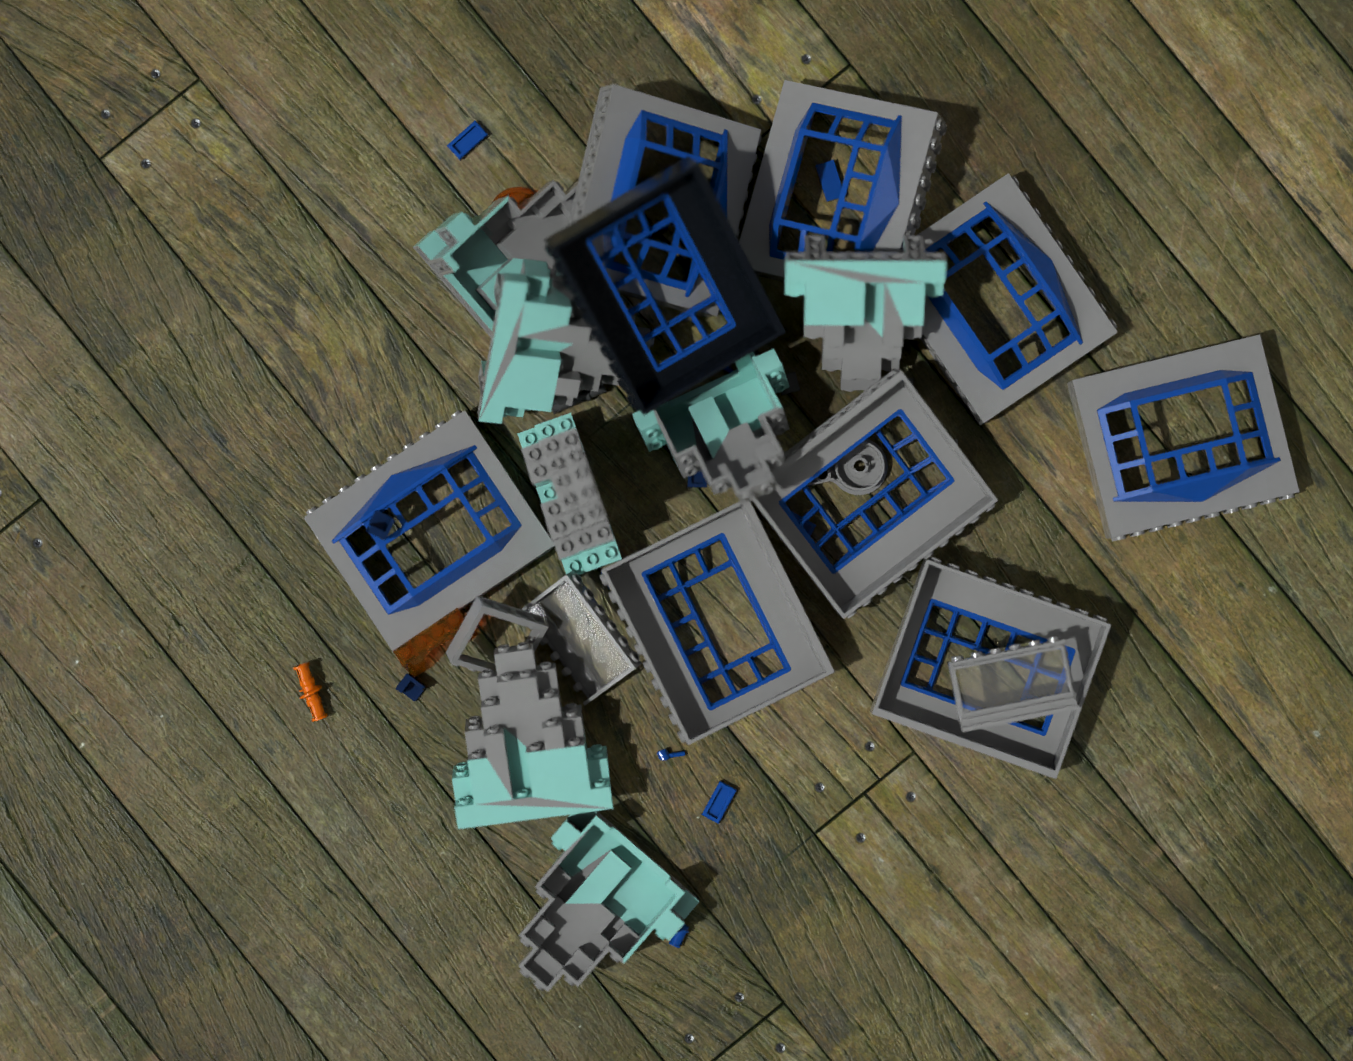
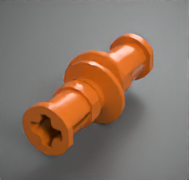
[293,662,328,722]

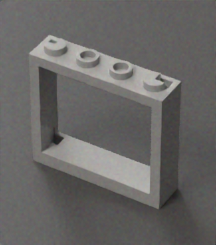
[446,596,549,672]

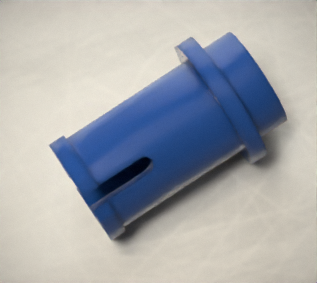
[669,924,689,948]

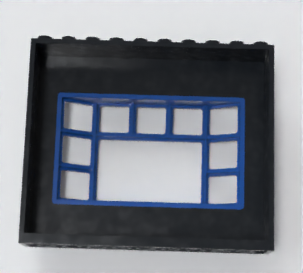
[544,157,785,415]

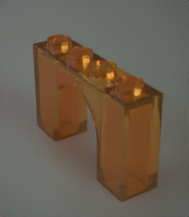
[393,608,478,677]

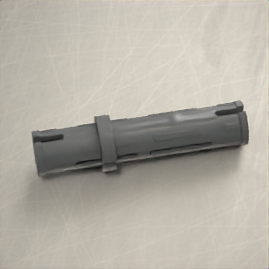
[552,384,607,414]

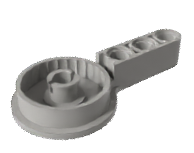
[807,439,888,495]

